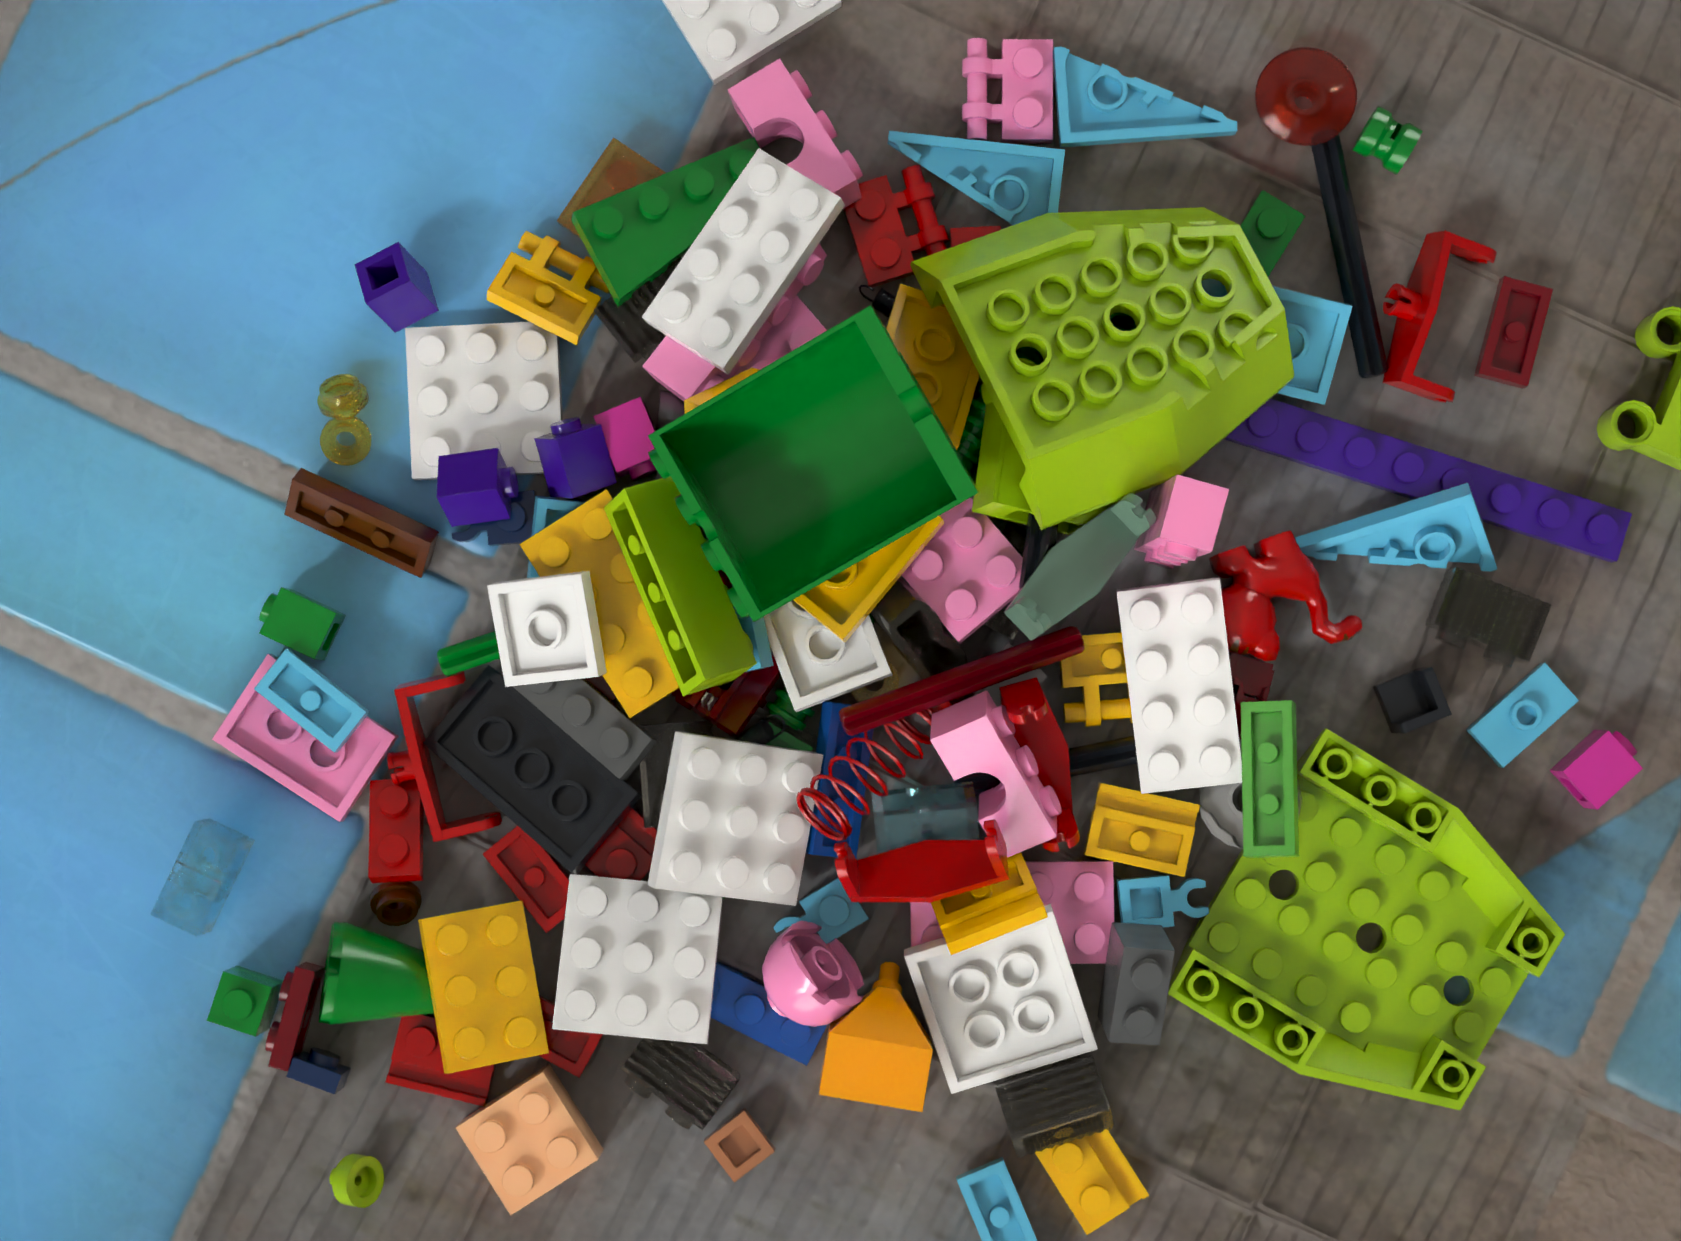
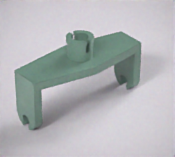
[1004,493,1156,641]

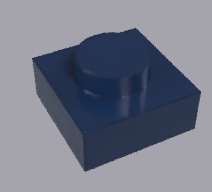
[286,1048,351,1094]

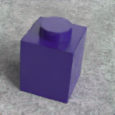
[354,242,439,333]
[534,417,617,498]
[436,448,519,527]

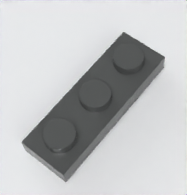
[512,678,658,781]

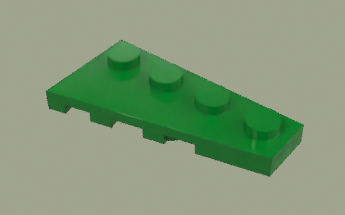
[572,137,760,307]

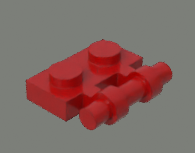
[844,165,949,288]

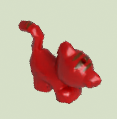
[1209,530,1362,661]

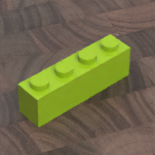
[604,476,757,696]

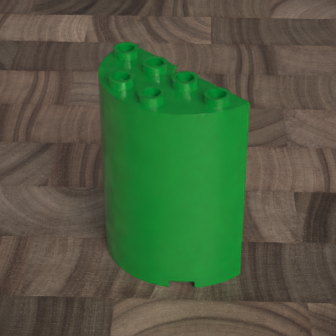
[648,305,978,622]

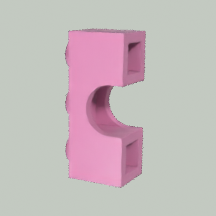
[727,58,863,209]
[930,690,1062,858]

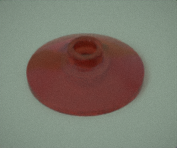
[1255,47,1357,146]

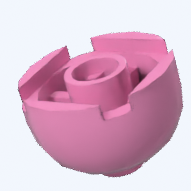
[762,920,864,1027]

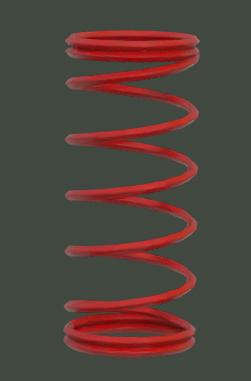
[796,708,934,841]

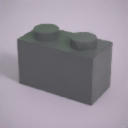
[1097,922,1175,1045]

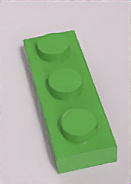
[1241,700,1299,858]

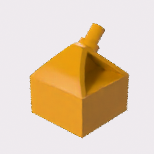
[819,962,933,1112]

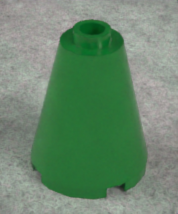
[319,922,434,1025]

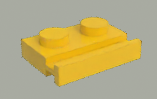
[1083,782,1200,877]
[931,852,1048,955]
[1031,1106,1149,1235]

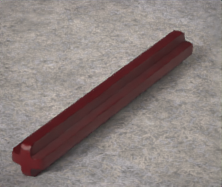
[839,626,1085,736]

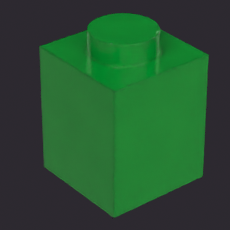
[259,587,346,660]
[207,965,283,1037]

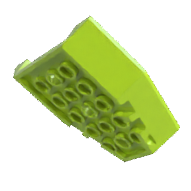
[910,207,1294,530]
[1168,728,1565,1110]

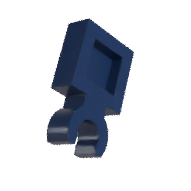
[452,490,537,546]

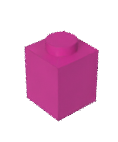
[593,397,657,481]
[1550,730,1643,810]

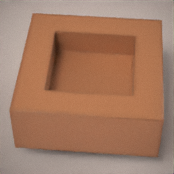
[703,1108,776,1183]

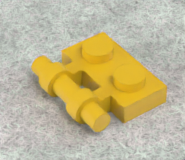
[487,231,609,345]
[1059,632,1133,727]

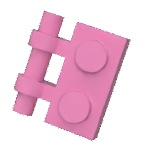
[962,38,1053,144]

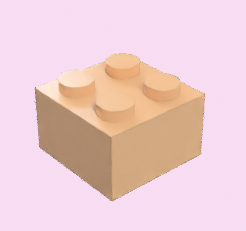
[456,1064,604,1216]

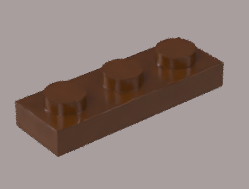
[284,468,439,578]

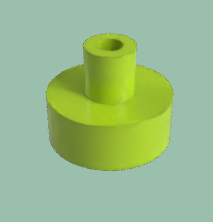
[329,1154,384,1208]

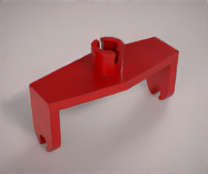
[1382,230,1497,403]
[387,671,502,842]
[999,677,1080,852]
[834,819,1009,902]

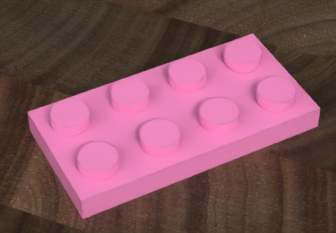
[910,860,1114,964]

